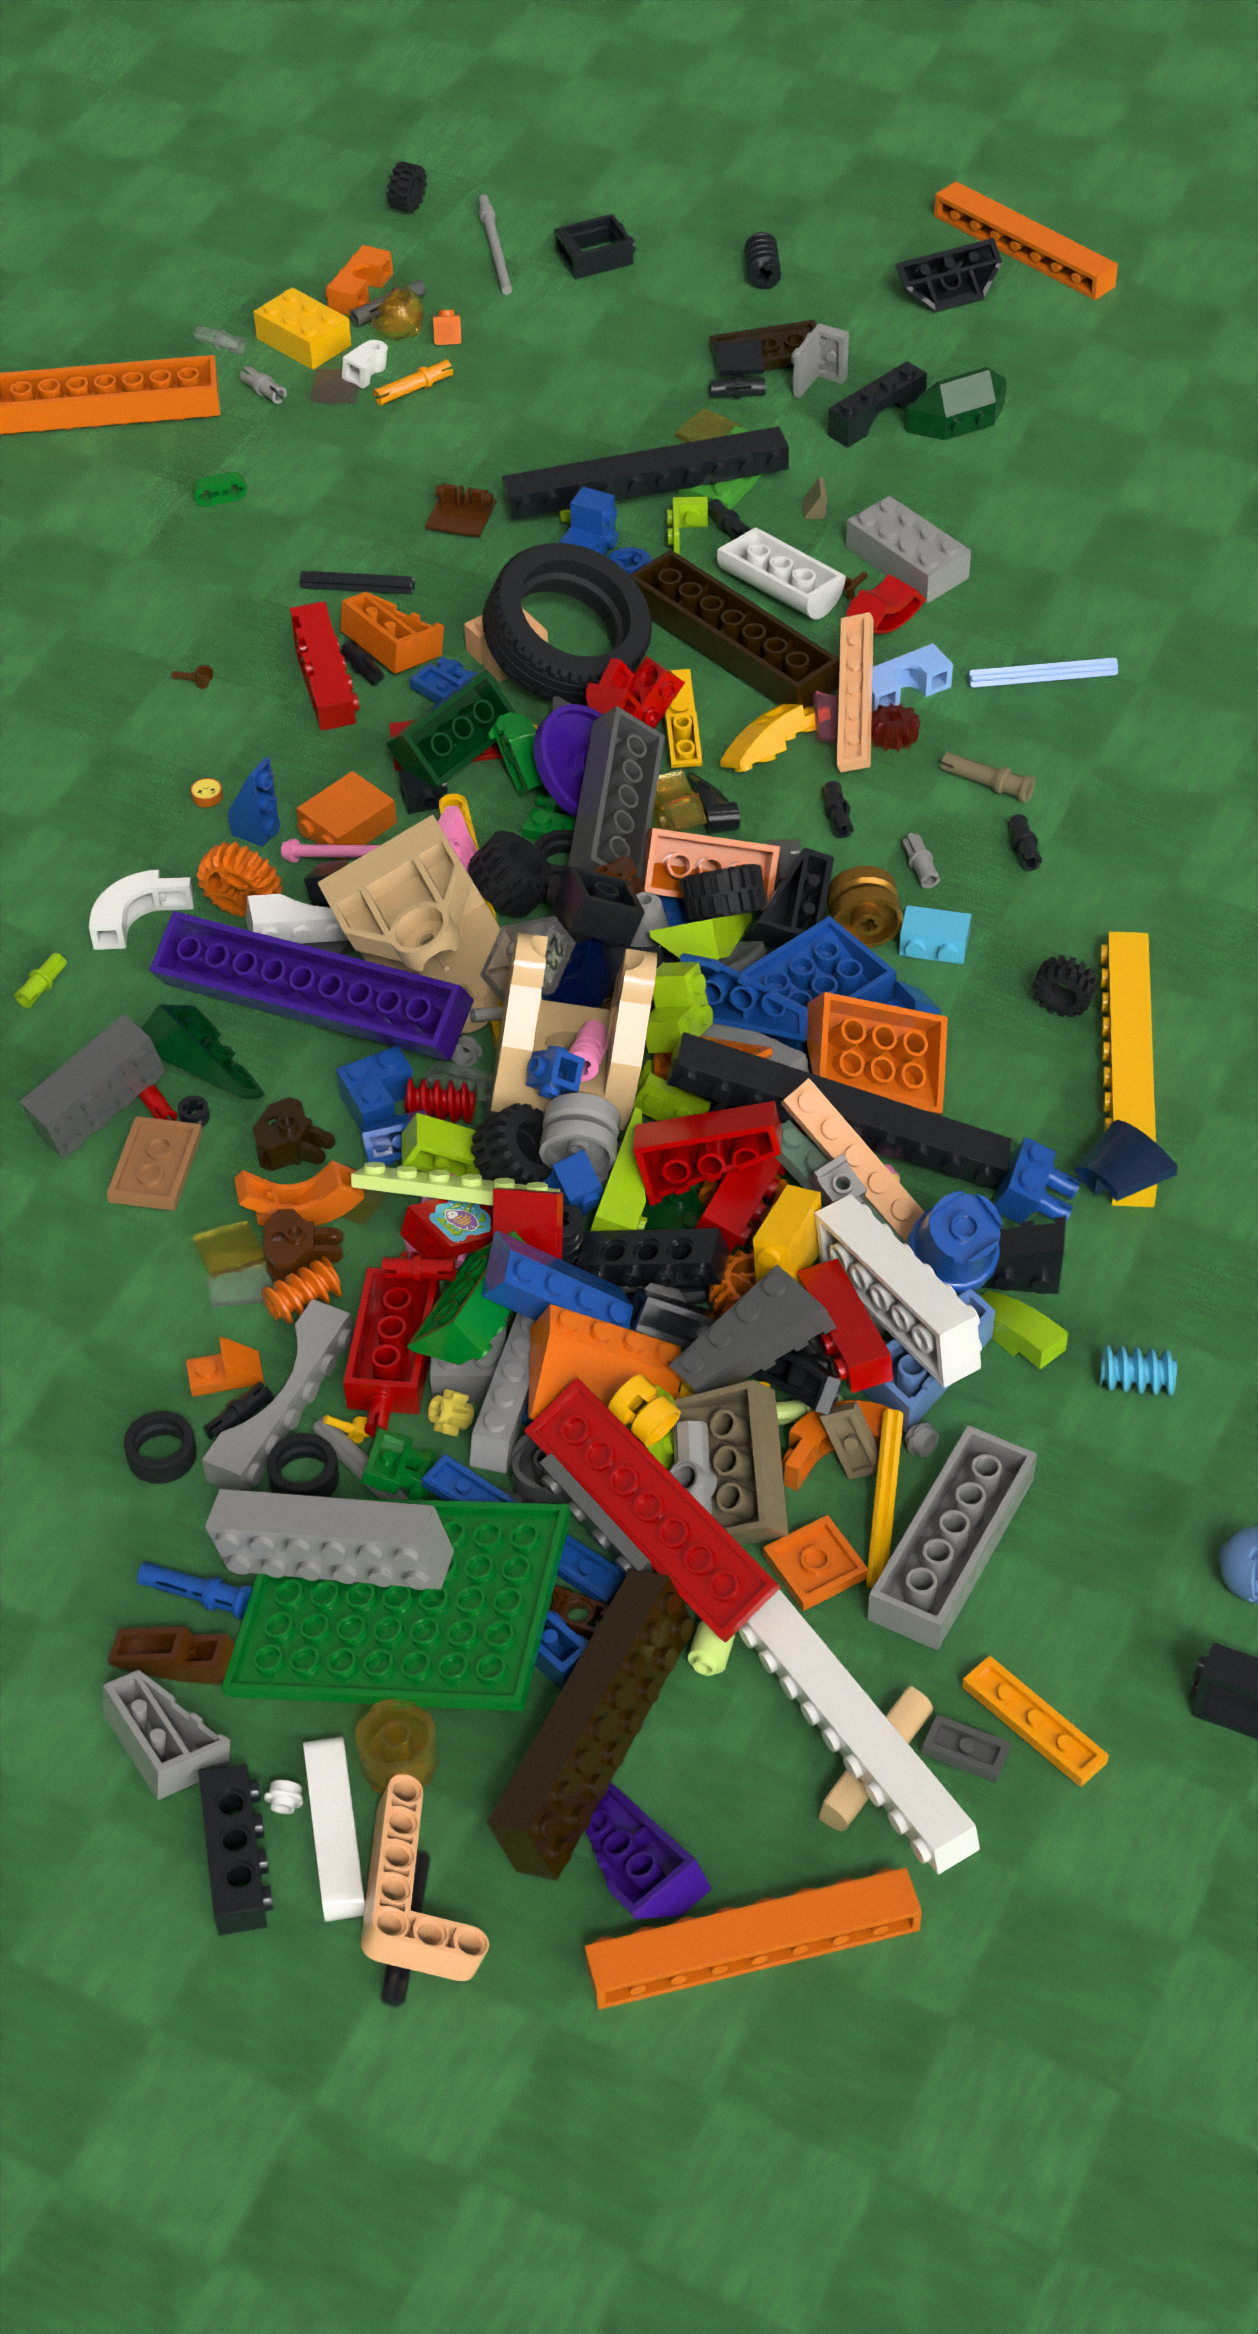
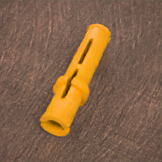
[373,359,453,406]

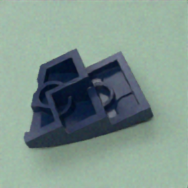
[1075,1119,1178,1201]

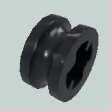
[178,1095,210,1127]

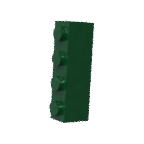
[385,670,516,788]

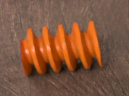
[261,1256,342,1325]

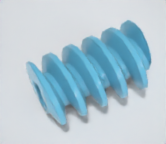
[1099,1345,1177,1396]

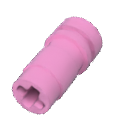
[568,1020,609,1082]

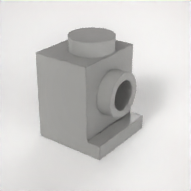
[810,1154,867,1206]

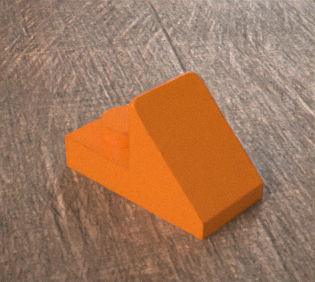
[186,1337,264,1397]

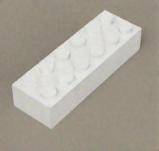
[815,1194,982,1388]

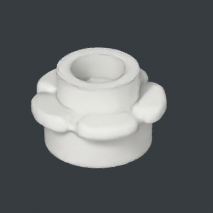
[264,1780,303,1814]

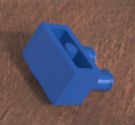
[993,1137,1081,1224]

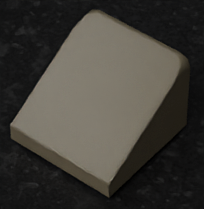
[802,478,827,519]

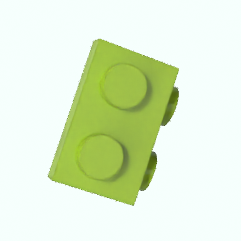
[633,1060,711,1121]

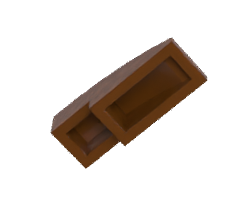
[107,1626,235,1684]

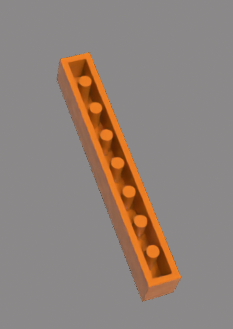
[934,181,1118,300]
[584,1867,922,2010]

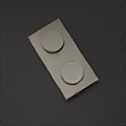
[820,1401,879,1480]

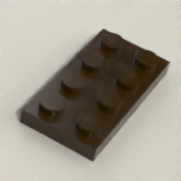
[709,320,817,376]

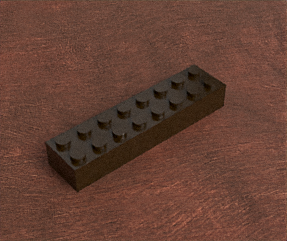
[629,549,840,708]
[487,1570,695,1881]

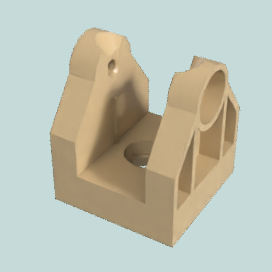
[318,814,510,1034]
[491,932,657,1131]

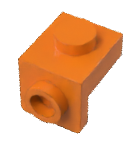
[433,309,461,345]

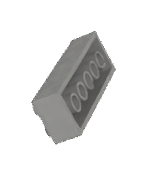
[868,1425,1037,1651]
[205,1489,454,1590]

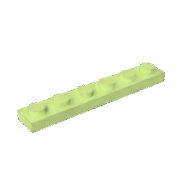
[351,1162,560,1206]

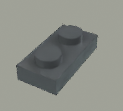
[921,1714,1012,1783]

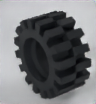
[386,161,427,213]
[1032,955,1097,1018]

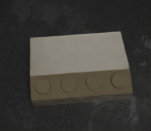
[674,1380,789,1545]

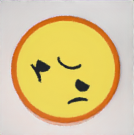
[191,778,223,808]

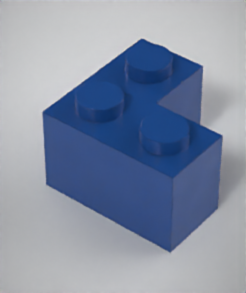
[559,487,618,556]
[336,1046,413,1129]

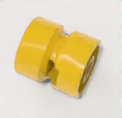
[608,1374,681,1447]

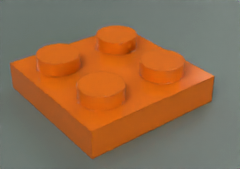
[763,1515,869,1611]

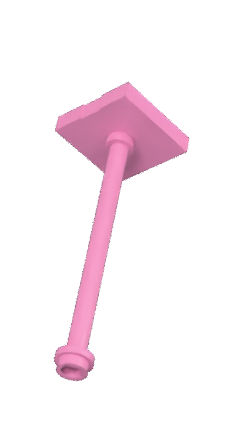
[281,806,477,874]

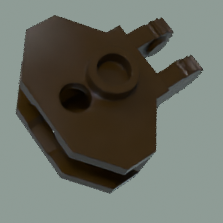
[253,1097,336,1171]

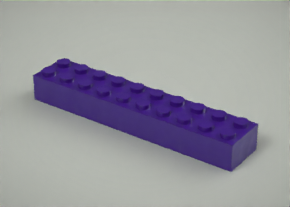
[149,911,474,1062]

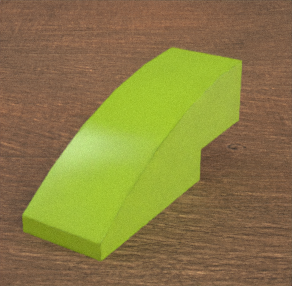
[980,1290,1068,1369]

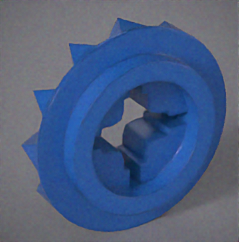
[608,547,652,575]

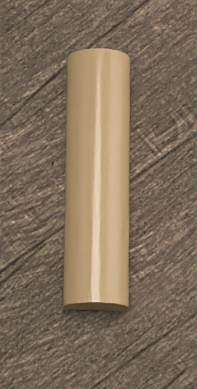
[819,1686,933,1831]

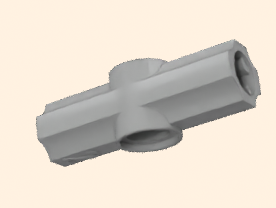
[670,1421,717,1515]

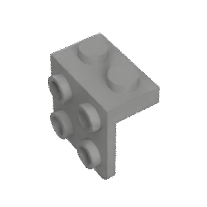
[791,323,849,399]

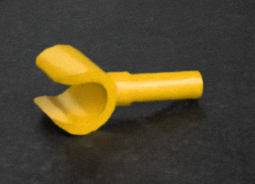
[323,1415,370,1444]

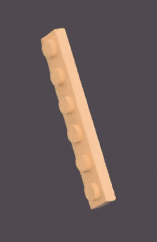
[837,612,874,772]
[781,1078,924,1241]

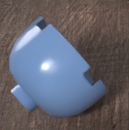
[1218,1525,1258,1604]

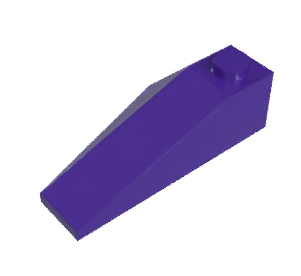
[585,1782,712,1919]

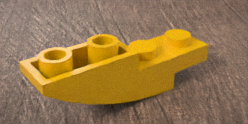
[663,669,702,768]
[720,704,830,772]

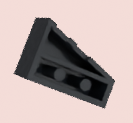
[745,847,834,948]
[981,1216,1066,1295]

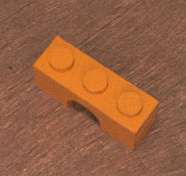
[325,245,393,316]

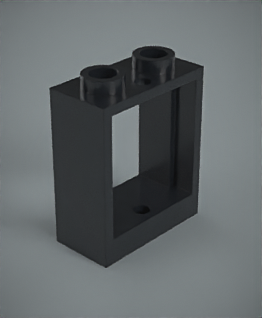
[554,214,636,279]
[1189,1642,1258,1740]

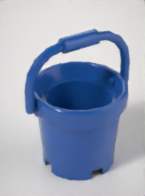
[906,1191,1002,1295]

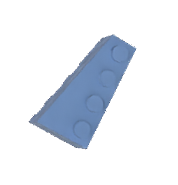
[862,1289,995,1433]

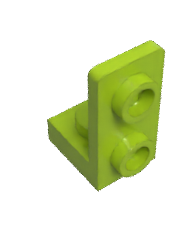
[667,497,708,555]

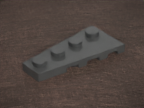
[539,1453,654,1576]

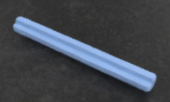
[968,657,1118,688]

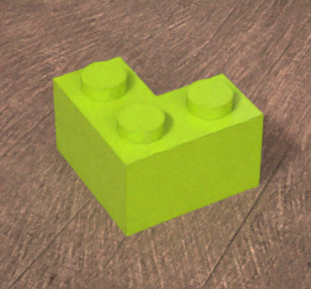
[645,962,713,1053]

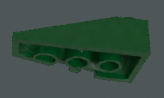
[141,1004,264,1099]

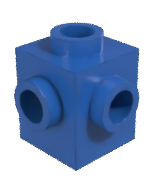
[526,1045,585,1099]

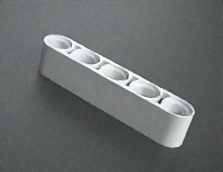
[303,1736,365,1922]

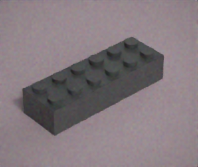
[567,706,665,880]

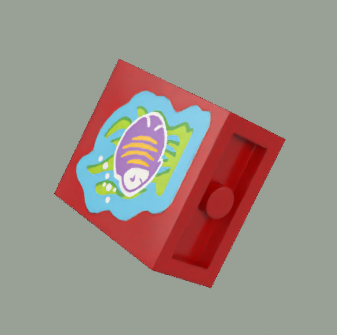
[400,1199,493,1268]

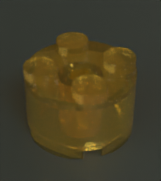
[355,1699,439,1793]

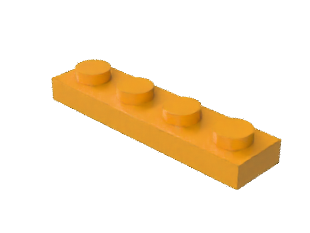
[962,1655,1109,1787]

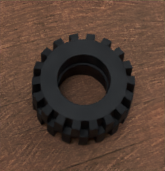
[468,830,554,917]
[680,863,768,921]
[471,1103,552,1185]

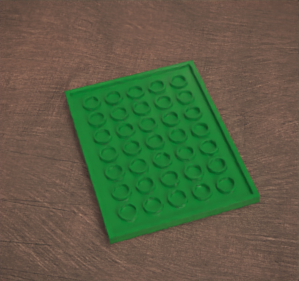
[221,1497,572,1712]

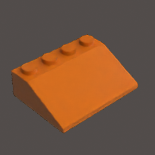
[806,992,948,1115]
[528,1304,681,1420]

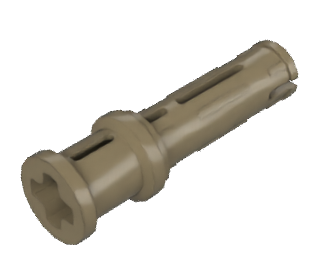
[941,751,1036,803]

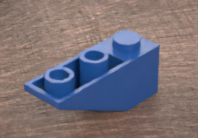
[228,757,280,847]

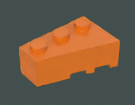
[340,591,444,674]

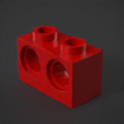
[629,656,685,729]

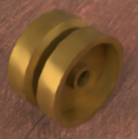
[827,866,903,948]

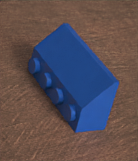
[481,1231,633,1329]

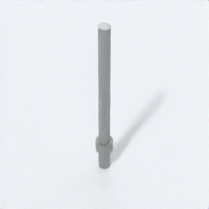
[478,195,512,295]

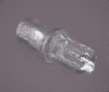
[193,326,246,355]

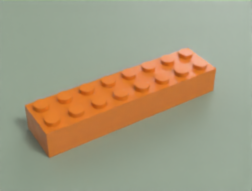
[0,355,220,434]

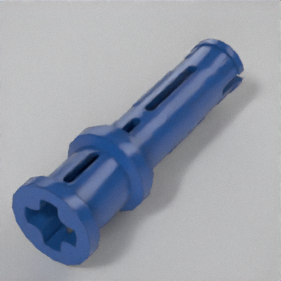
[137,1561,253,1620]

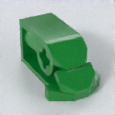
[486,712,545,797]

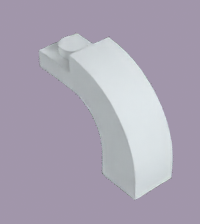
[89,870,194,950]

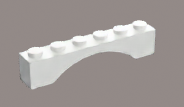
[246,894,348,944]

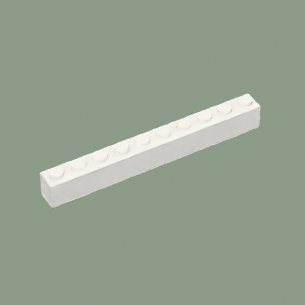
[739,1589,980,1875]

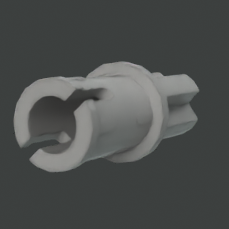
[902,833,940,888]

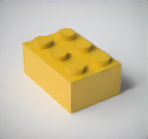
[253,287,352,370]

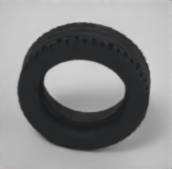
[482,543,652,705]

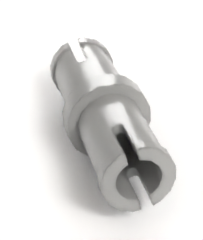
[240,366,287,404]

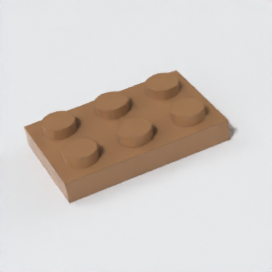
[107,1116,203,1211]

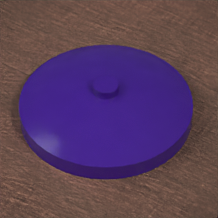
[534,704,603,818]

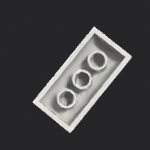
[717,527,846,620]

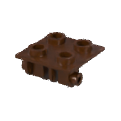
[425,483,497,537]

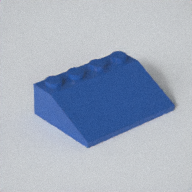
[740,916,897,1056]

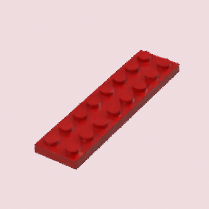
[524,1377,781,1643]

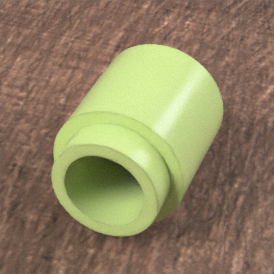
[688,1621,735,1676]

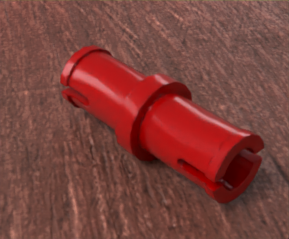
[381,1254,457,1283]

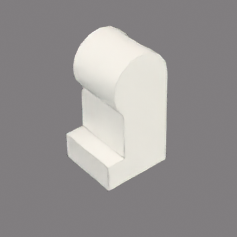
[342,340,388,389]

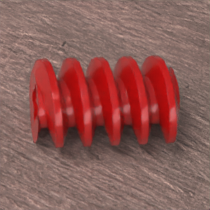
[405,1077,477,1125]

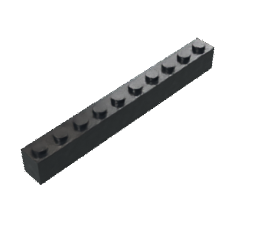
[502,426,789,520]
[666,1032,1012,1190]

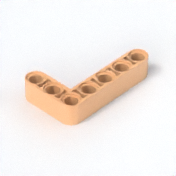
[361,1774,489,1981]

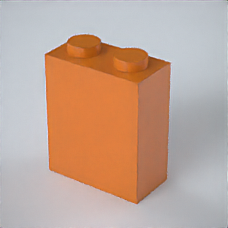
[296,771,397,860]

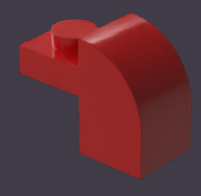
[586,658,642,717]

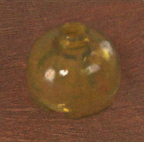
[371,284,424,341]

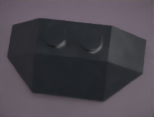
[895,238,1003,313]

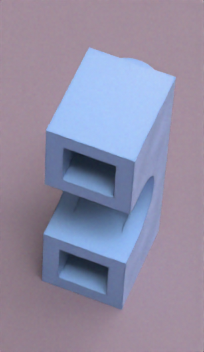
[872,643,953,718]

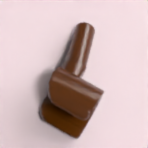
[842,572,868,599]
[172,665,213,689]

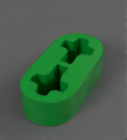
[191,472,247,507]

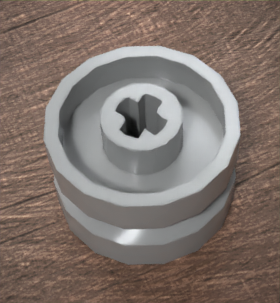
[539,1093,621,1176]

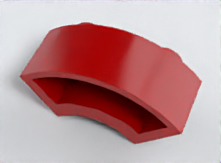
[845,574,926,634]

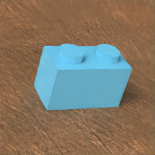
[899,905,972,965]

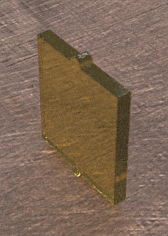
[675,408,741,443]
[192,1220,267,1278]

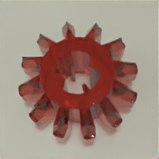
[871,702,920,752]

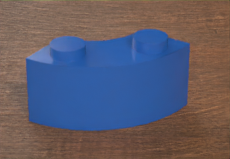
[543,1149,603,1217]

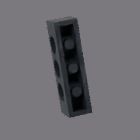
[576,1228,730,1288]
[199,1764,274,1936]

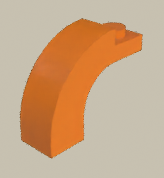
[234,1160,365,1226]
[782,1400,904,1491]

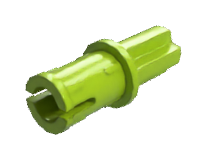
[14,952,67,1008]

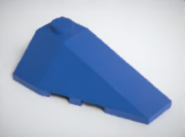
[680,953,808,1041]

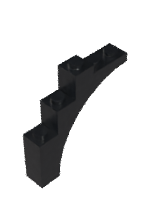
[630,1287,841,1415]

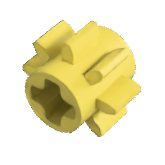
[428,1389,474,1437]

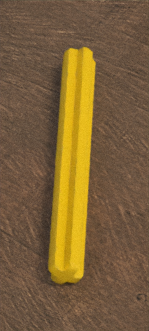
[866,1409,903,1589]

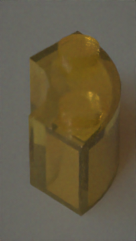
[652,769,707,832]

